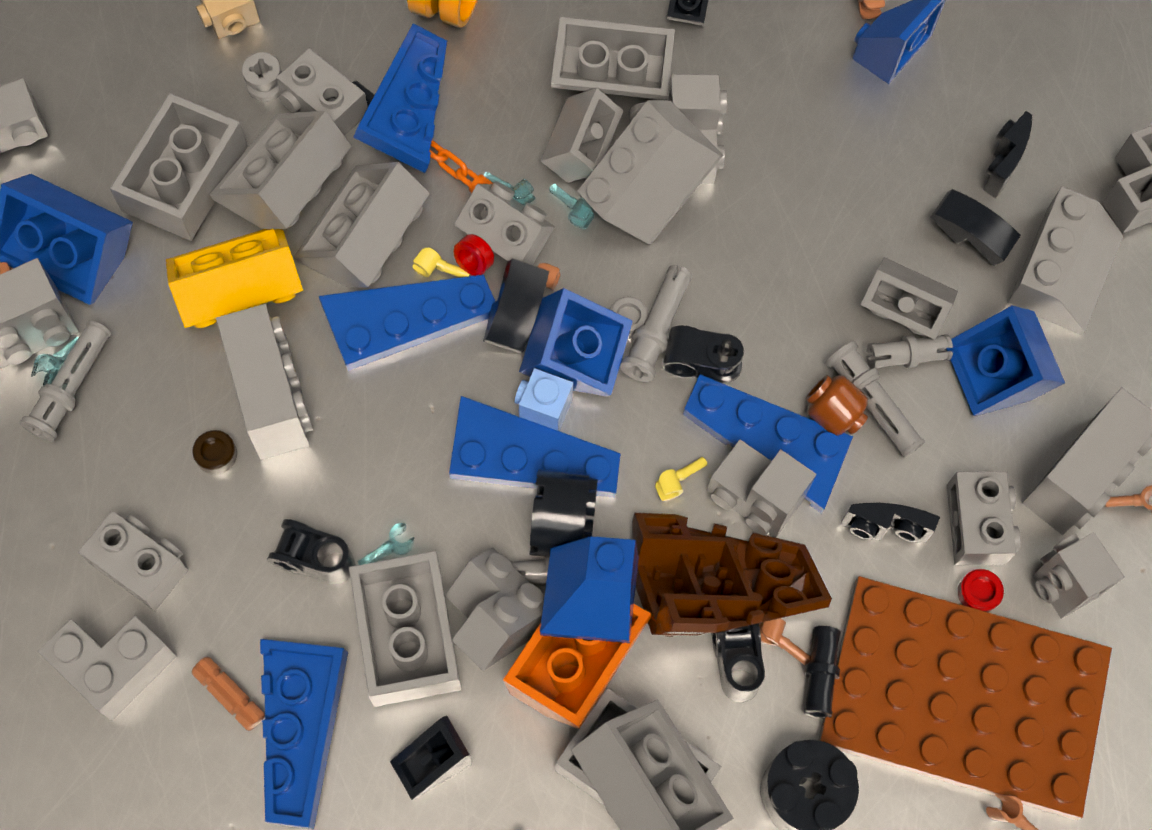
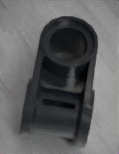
[663,325,744,383]
[267,519,356,584]
[711,623,765,702]

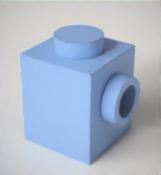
[514,368,573,431]

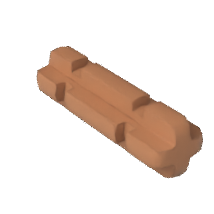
[191,657,265,731]

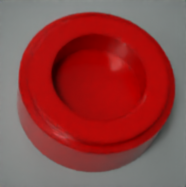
[453,234,494,276]
[958,569,1004,613]

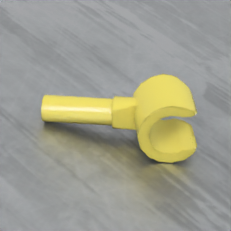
[412,247,470,278]
[655,457,707,501]

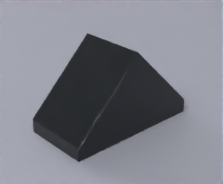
[390,716,472,800]

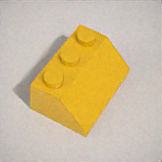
[166,229,303,328]

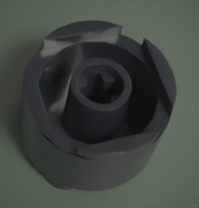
[529,469,598,557]
[760,740,859,830]

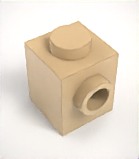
[196,0,260,39]

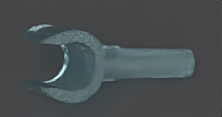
[484,172,535,206]
[549,184,594,229]
[31,337,79,386]
[357,523,415,565]

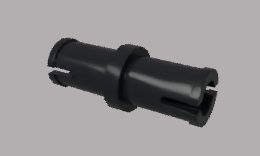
[804,626,841,719]

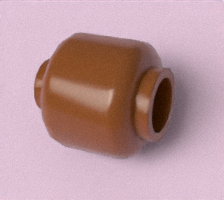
[806,375,868,436]

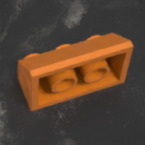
[503,604,651,729]

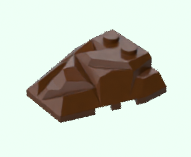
[632,512,832,637]

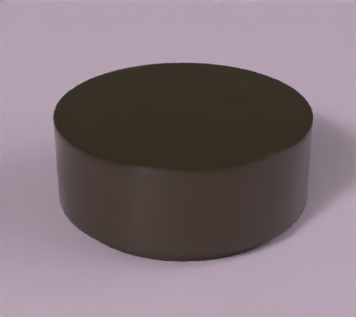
[192,430,237,474]

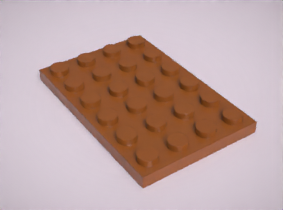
[818,576,1112,820]

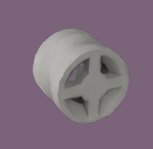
[242,52,282,102]

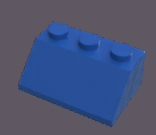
[0,174,133,305]

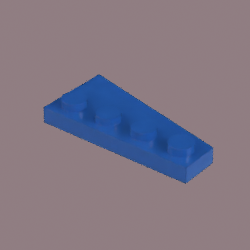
[353,23,447,173]
[318,275,495,371]
[683,375,853,514]
[449,396,621,498]
[260,639,348,830]

